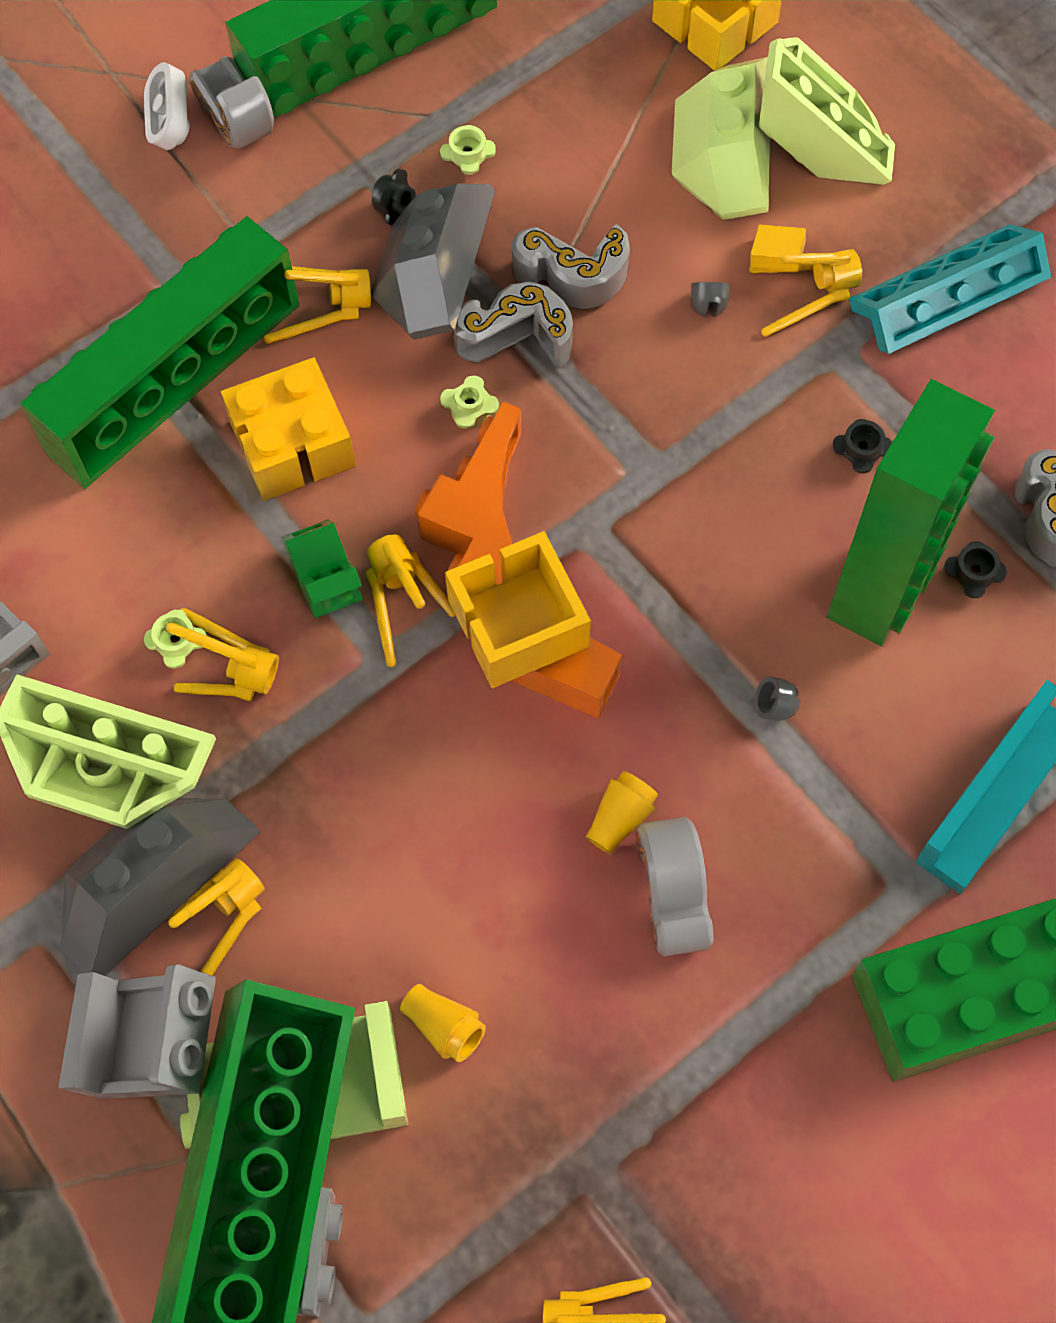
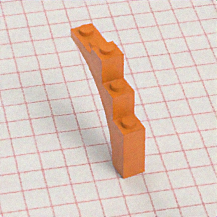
[414,401,622,719]

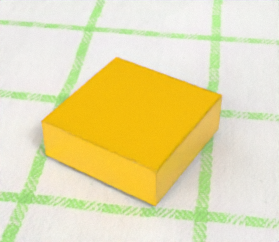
[750,224,806,272]

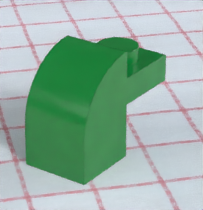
[281,519,363,618]

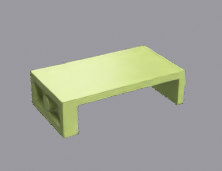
[180,1001,408,1149]

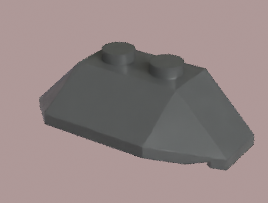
[371,183,495,340]
[61,798,260,976]

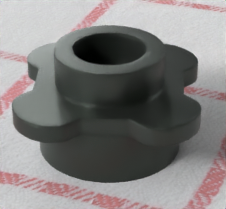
[372,168,416,226]
[832,419,892,474]
[944,541,1007,599]

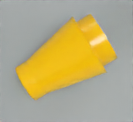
[585,771,658,855]
[400,984,486,1062]

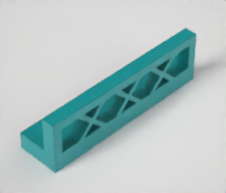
[849,224,1052,354]
[915,680,1056,895]

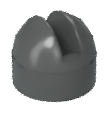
[691,282,730,317]
[755,677,800,721]

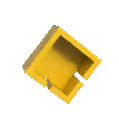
[652,0,782,71]
[220,357,356,501]
[445,531,591,688]

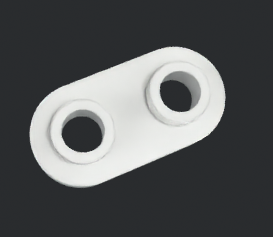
[144,62,190,150]

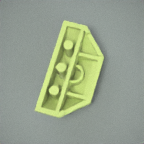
[759,37,895,185]
[672,57,770,220]
[0,674,216,829]

